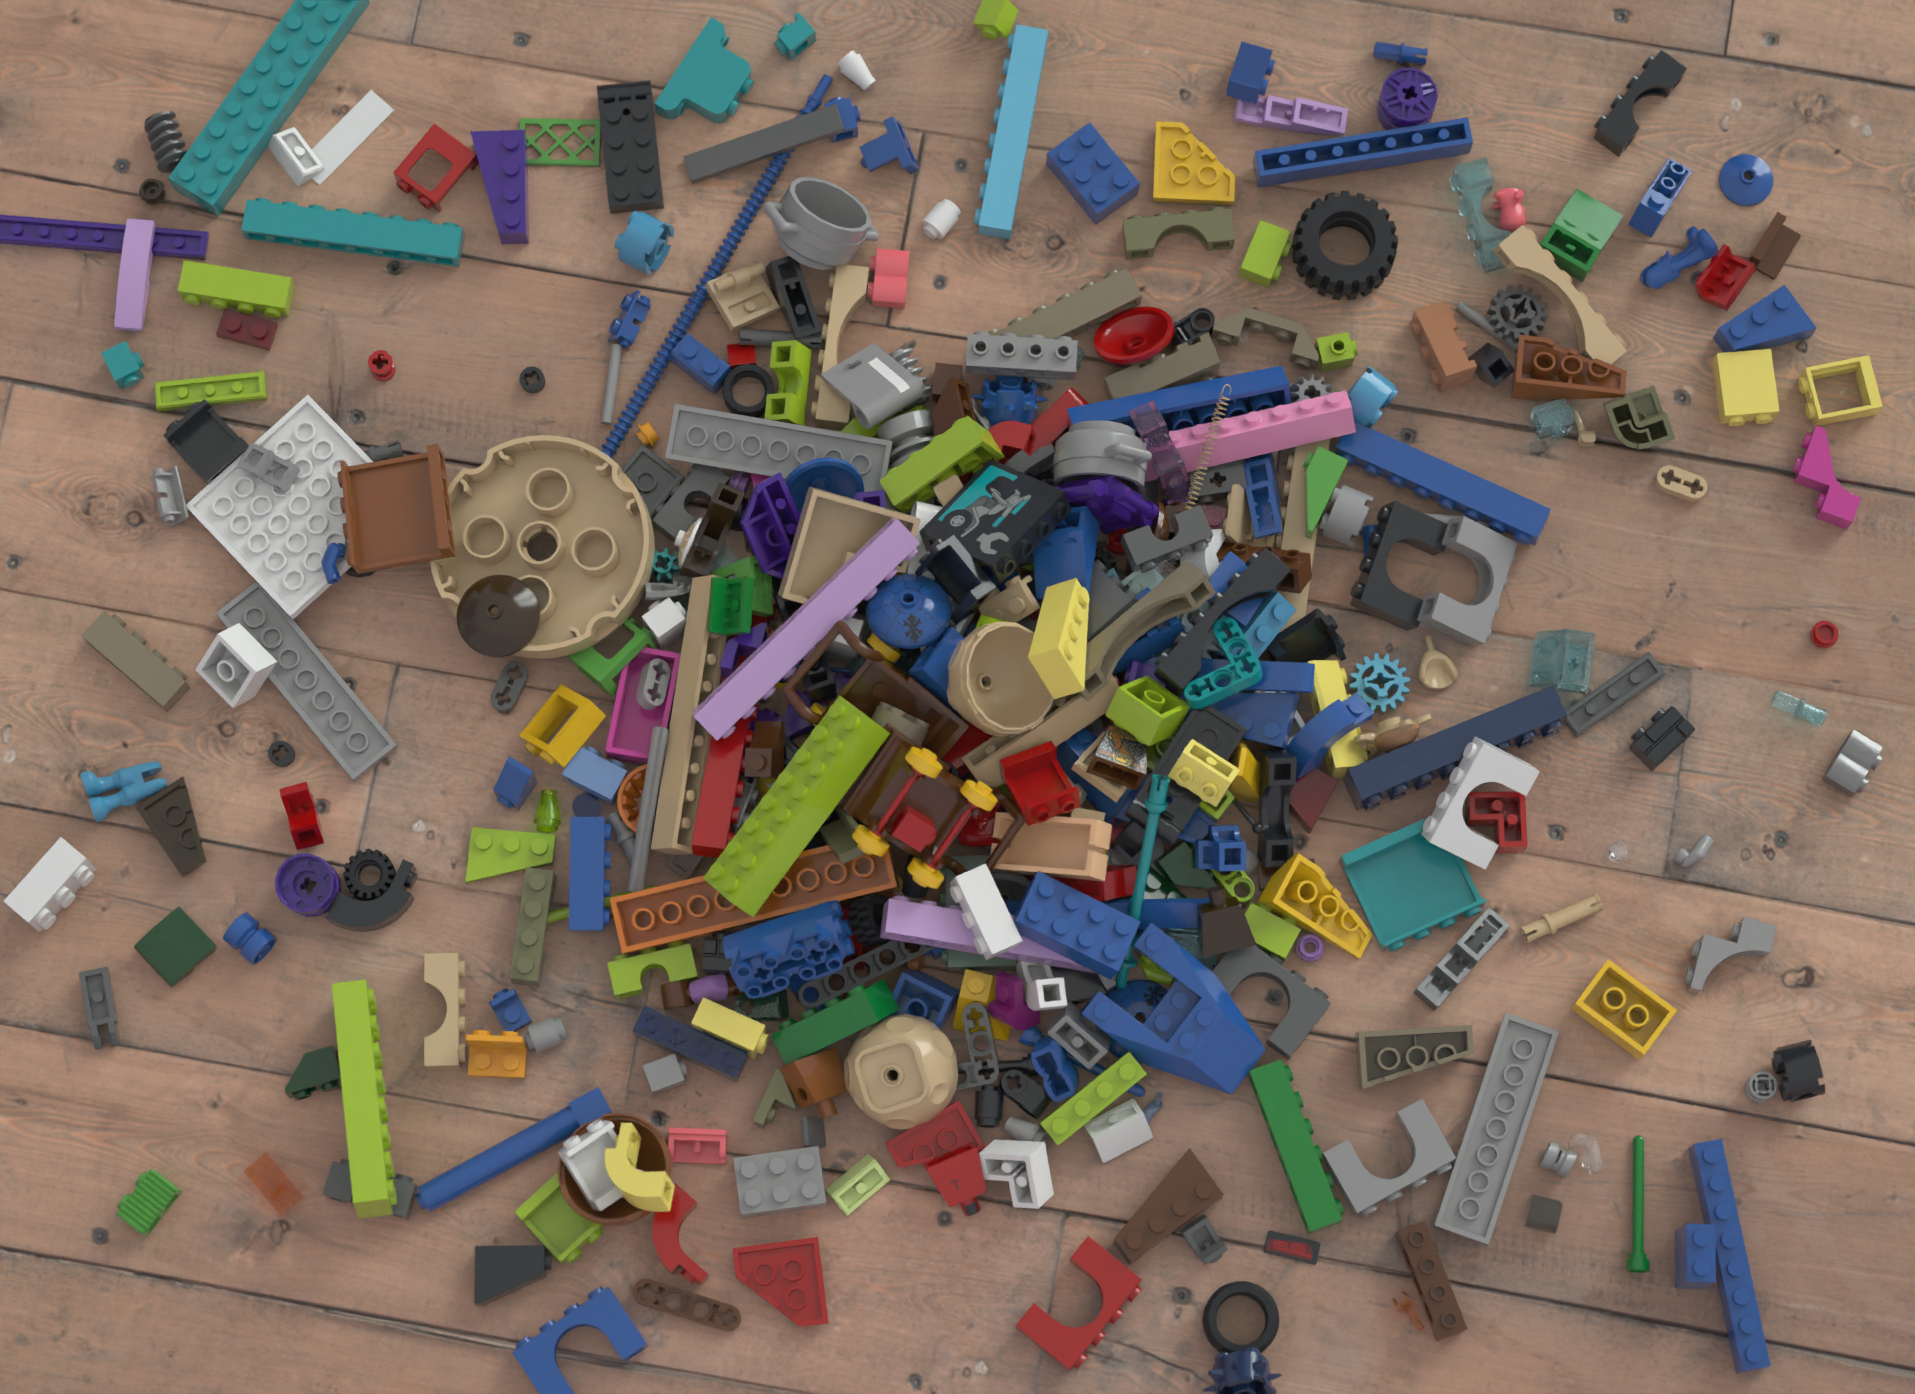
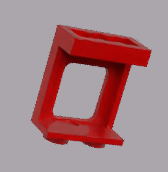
[394,124,479,212]

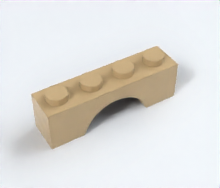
[424,953,466,1070]

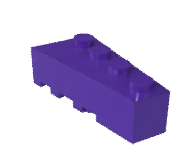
[470,130,529,244]

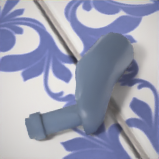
[1143,1092,1163,1125]

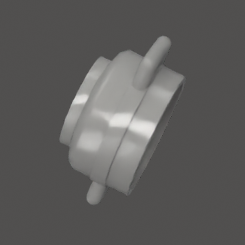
[763,177,879,270]
[1051,420,1152,494]

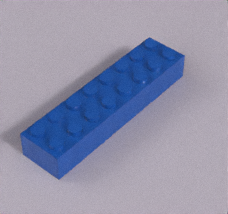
[1067,365,1291,439]

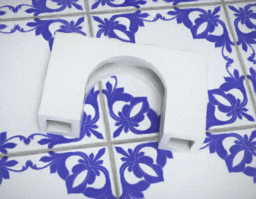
[1421,736,1540,870]

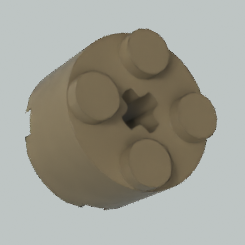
[871,701,930,746]

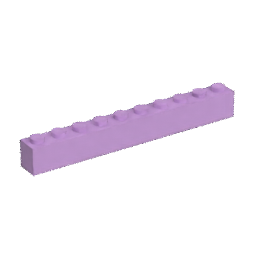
[691,517,920,740]

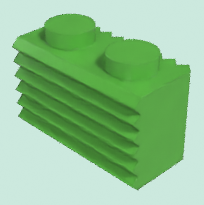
[116,1169,183,1237]

